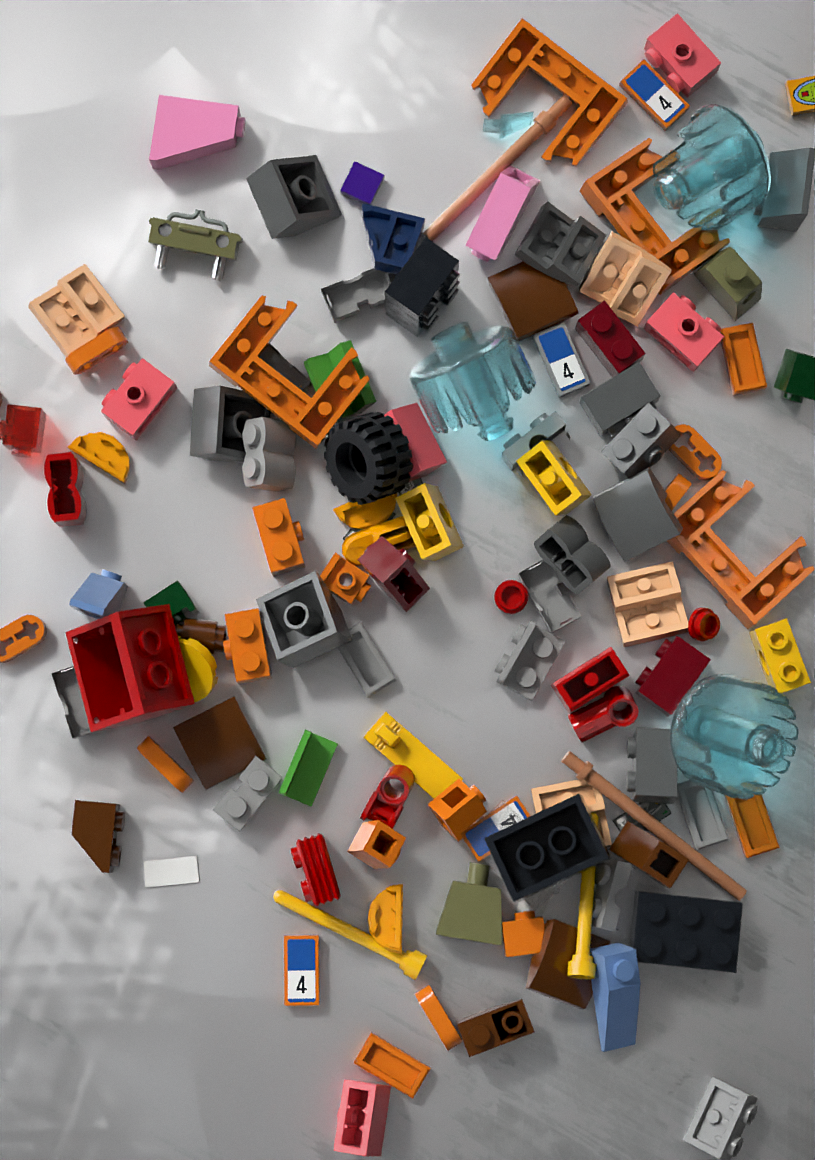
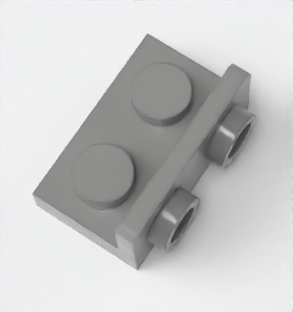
[495,620,566,701]
[683,1077,758,1160]

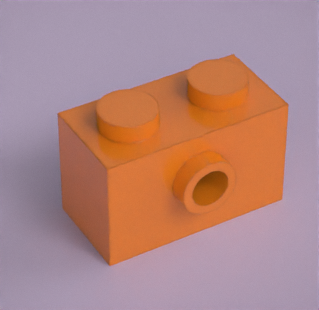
[252,498,305,577]
[223,608,272,684]

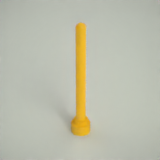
[567,812,599,979]
[273,890,428,980]

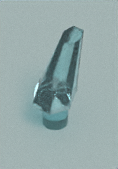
[483,112,534,139]

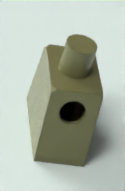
[694,247,762,321]
[436,862,502,945]

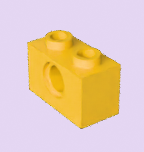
[516,440,592,516]
[395,483,464,561]
[749,618,811,697]

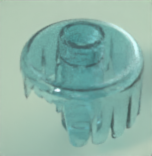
[653,104,771,231]
[409,321,536,441]
[670,674,799,800]

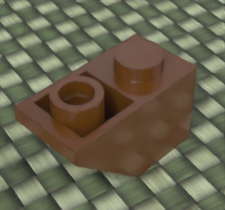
[71,800,125,873]
[608,821,689,889]
[456,999,534,1057]

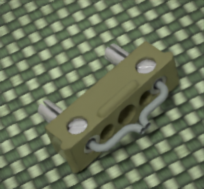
[148,209,243,281]

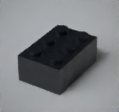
[385,237,460,337]
[484,794,612,902]
[630,891,743,973]

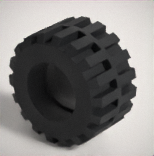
[324,412,413,505]

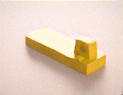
[363,712,463,799]

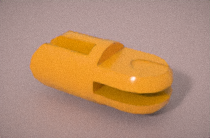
[342,516,416,566]

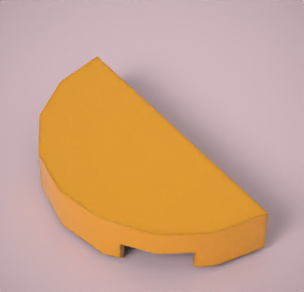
[68,432,130,484]
[333,493,397,530]
[367,884,403,954]

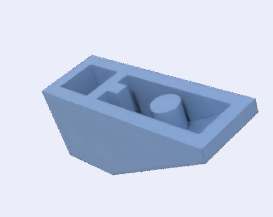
[69,570,128,619]
[590,942,641,1052]

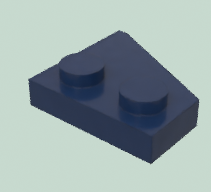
[361,203,425,275]

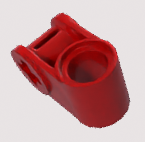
[360,764,415,829]

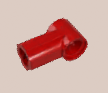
[568,686,639,743]

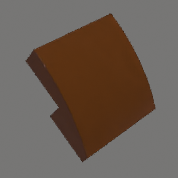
[487,261,579,342]
[173,696,267,790]
[525,919,610,1010]

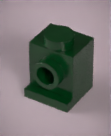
[143,580,199,626]

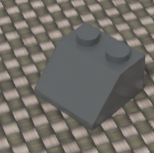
[753,148,815,232]
[246,155,342,239]
[190,385,270,462]
[256,571,352,668]

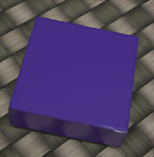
[340,161,385,205]

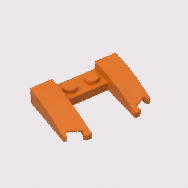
[471,18,628,166]
[579,138,730,295]
[209,295,370,449]
[667,470,814,629]

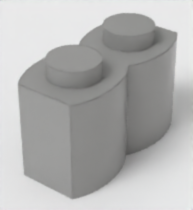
[242,417,296,492]

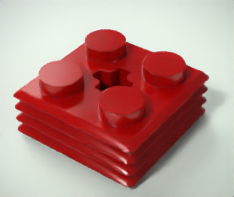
[291,833,341,906]

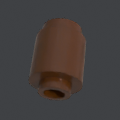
[177,618,226,655]

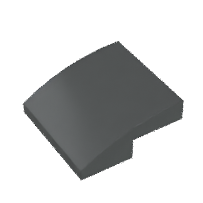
[514,201,606,286]
[593,468,683,562]

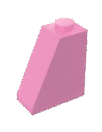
[149,95,246,170]
[466,166,540,261]

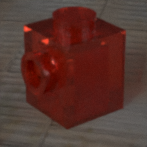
[0,404,46,457]

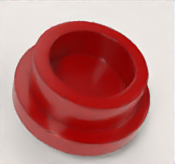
[494,580,528,614]
[688,607,720,642]

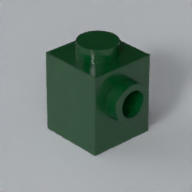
[774,348,815,403]

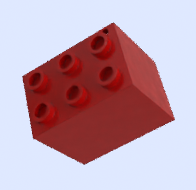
[65,604,195,732]

